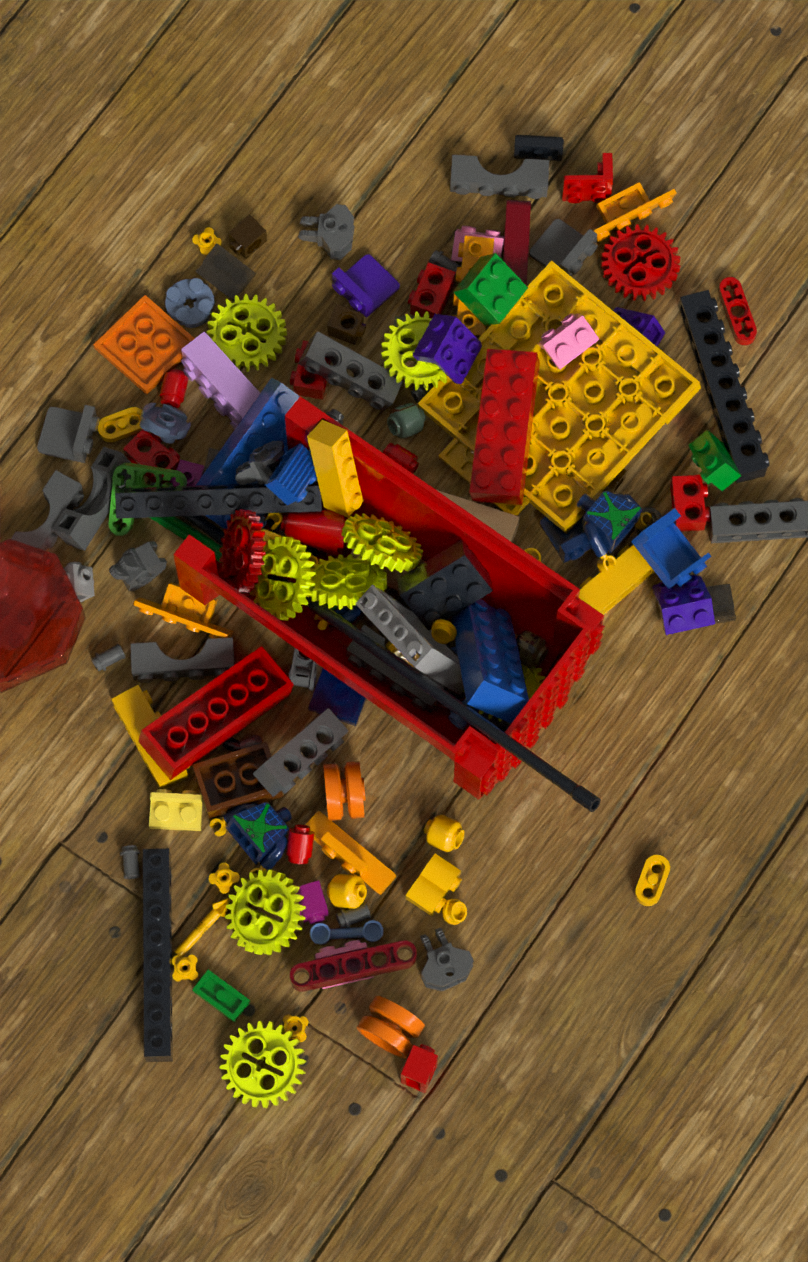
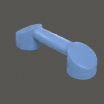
[310,920,383,945]

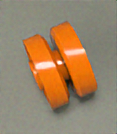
[323,761,366,821]
[356,996,425,1059]

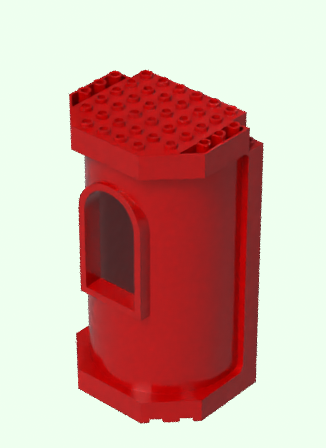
[173,396,605,800]

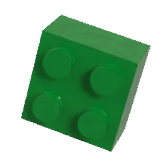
[453,253,528,326]

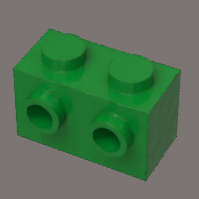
[688,430,741,491]

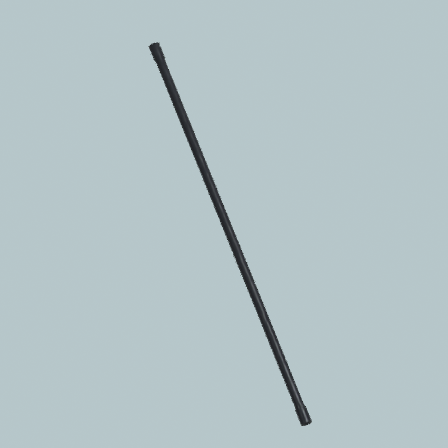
[178,516,601,812]

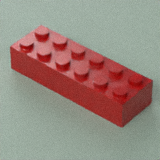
[469,349,540,505]
[138,646,294,780]

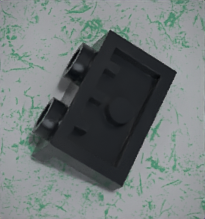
[514,135,564,161]

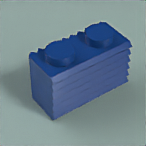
[265,444,317,506]

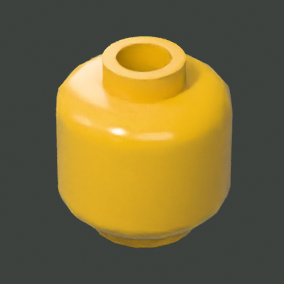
[424,814,464,852]
[327,874,367,909]

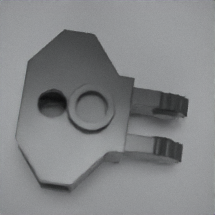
[298,204,355,260]
[235,441,285,485]
[109,541,167,591]
[420,927,474,992]

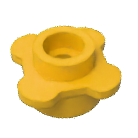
[192,227,222,255]
[209,863,240,894]
[172,955,198,982]
[282,1014,309,1042]

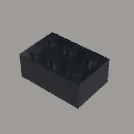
[397,539,493,631]

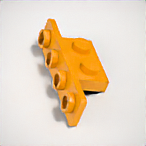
[594,182,677,242]
[133,582,233,639]
[306,811,396,895]

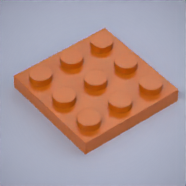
[93,295,195,395]

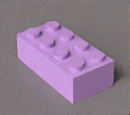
[181,332,260,430]

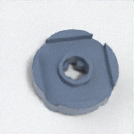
[165,278,215,328]
[139,403,191,444]

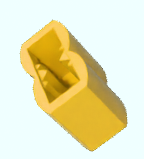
[406,853,462,916]

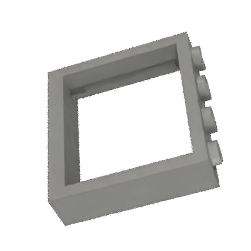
[355,584,464,695]

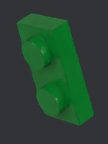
[192,969,250,1023]

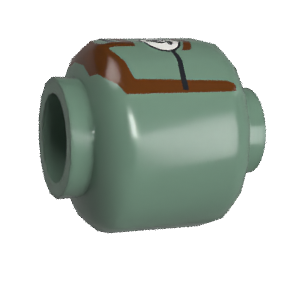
[387,403,426,439]

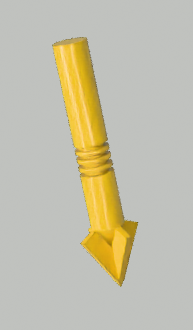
[174,898,230,957]

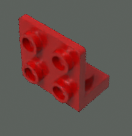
[562,153,613,204]

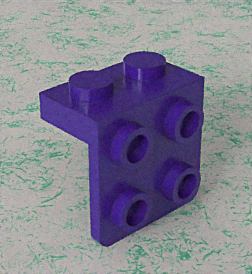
[332,255,400,318]
[412,314,482,384]
[652,575,715,635]

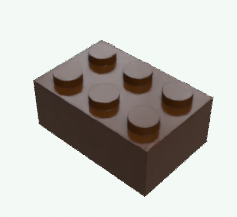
[193,742,283,820]

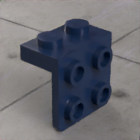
[540,514,592,563]

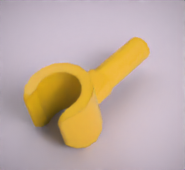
[264,512,289,530]

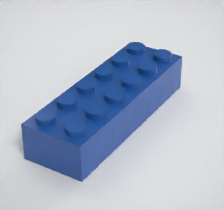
[195,378,300,529]
[451,599,529,723]

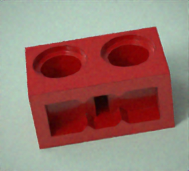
[408,262,456,318]
[290,340,331,400]
[123,429,180,484]
[670,475,710,532]
[401,1044,438,1093]

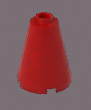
[281,509,352,558]

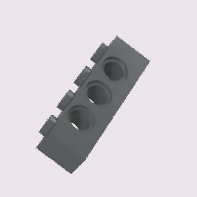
[298,331,403,411]
[709,498,808,543]
[253,708,349,797]

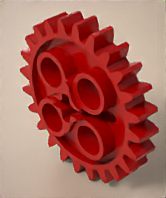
[601,224,681,301]
[219,509,266,594]

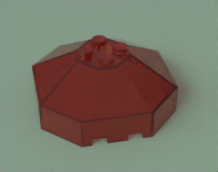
[0,539,86,693]

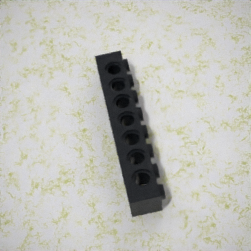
[678,290,770,484]
[115,481,322,519]
[143,848,173,1062]

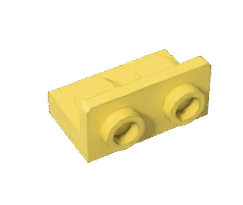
[149,789,203,831]

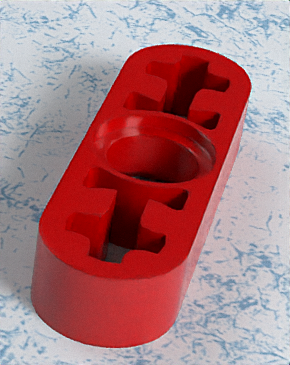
[718,277,757,346]

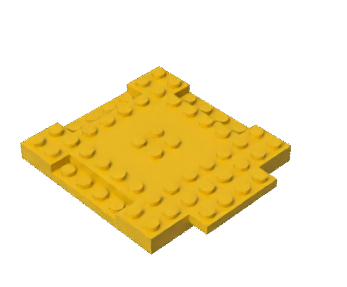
[418,261,701,534]

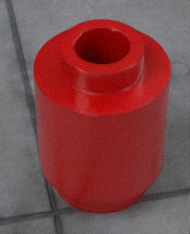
[160,369,189,408]
[383,443,419,474]
[286,824,315,864]

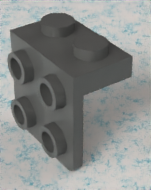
[529,219,598,276]
[37,405,100,463]

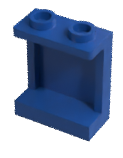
[631,508,712,589]

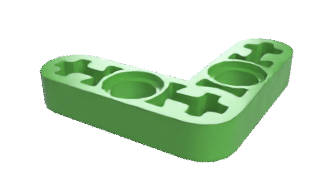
[109,463,187,536]

